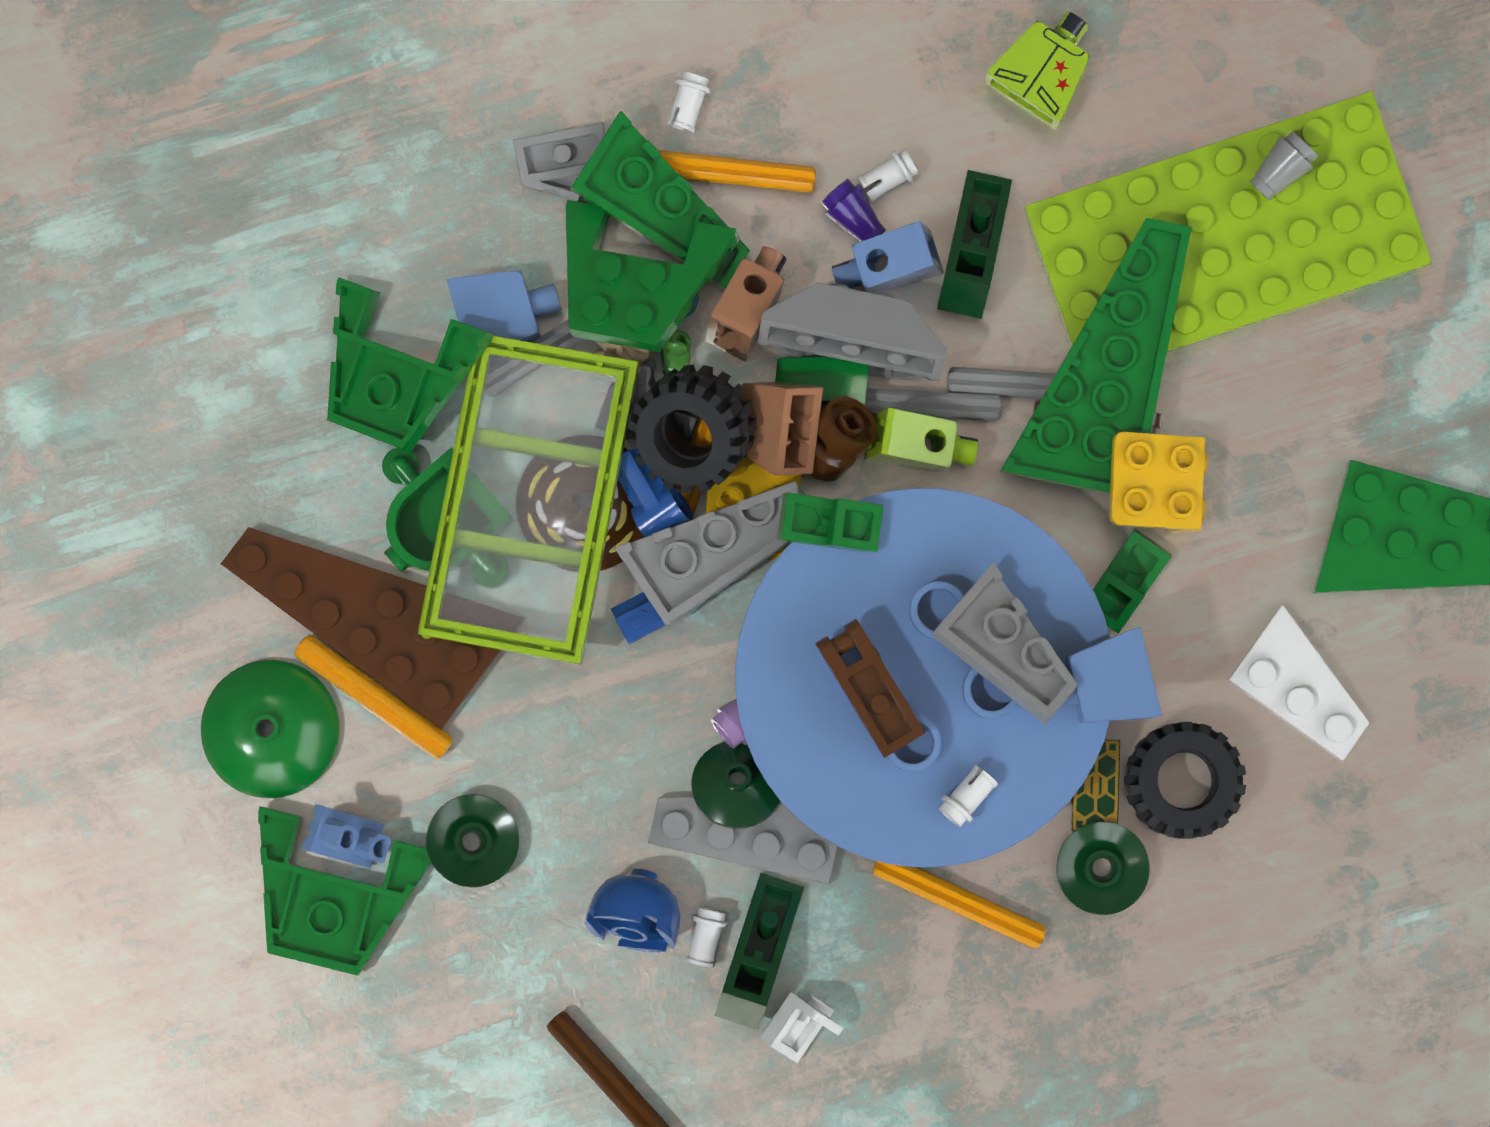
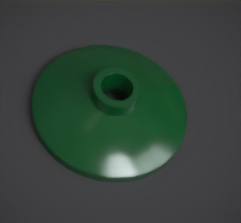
[691,742,781,829]
[426,794,519,888]
[1056,822,1150,915]

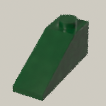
[937,170,1012,319]
[714,873,804,1030]

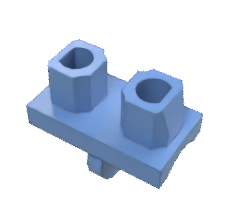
[301,804,391,868]

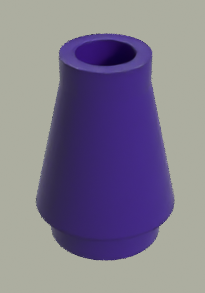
[820,178,886,242]

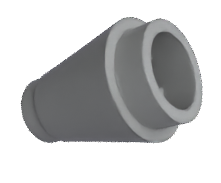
[1249,131,1318,201]

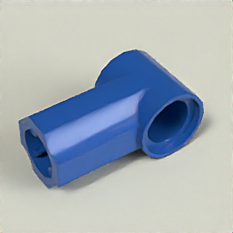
[618,448,693,537]
[611,592,702,645]

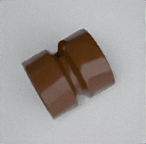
[810,396,878,482]

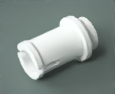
[666,72,711,133]
[857,149,919,202]
[939,765,998,827]
[686,906,728,968]

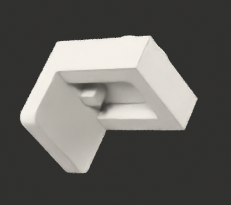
[760,992,844,1063]

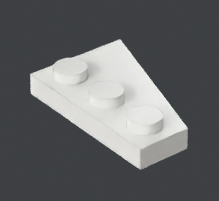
[1227,605,1370,761]

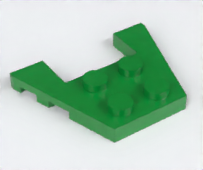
[566,200,740,352]
[327,277,494,452]
[258,806,431,976]

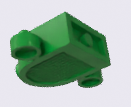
[382,447,515,589]

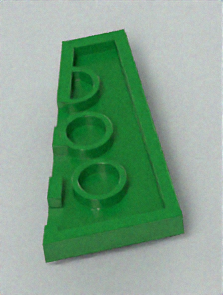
[570,111,750,290]

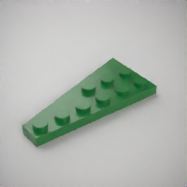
[1000,218,1192,495]
[1312,460,1490,594]

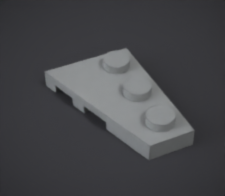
[933,562,1078,725]

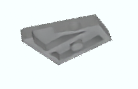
[513,123,605,204]

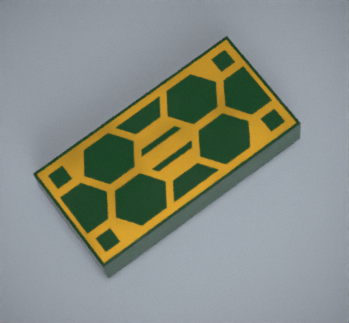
[1070,739,1120,831]

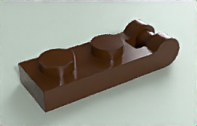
[815,619,925,758]

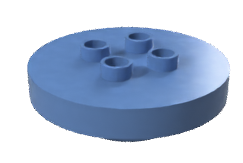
[735,488,1110,867]

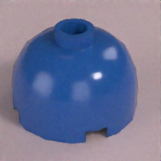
[584,869,681,953]

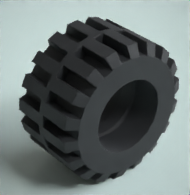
[628,364,757,493]
[1124,722,1246,839]

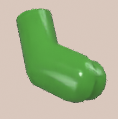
[661,330,697,375]

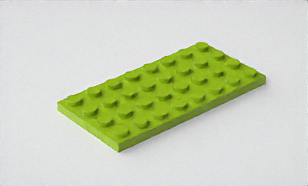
[1024,91,1432,353]

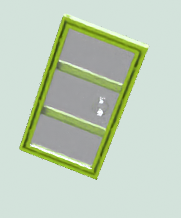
[417,336,640,665]

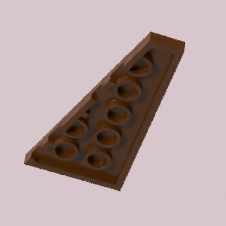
[221,527,526,730]

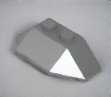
[758,282,947,381]

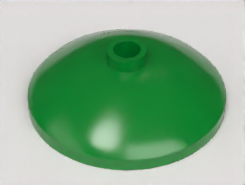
[201,660,340,798]

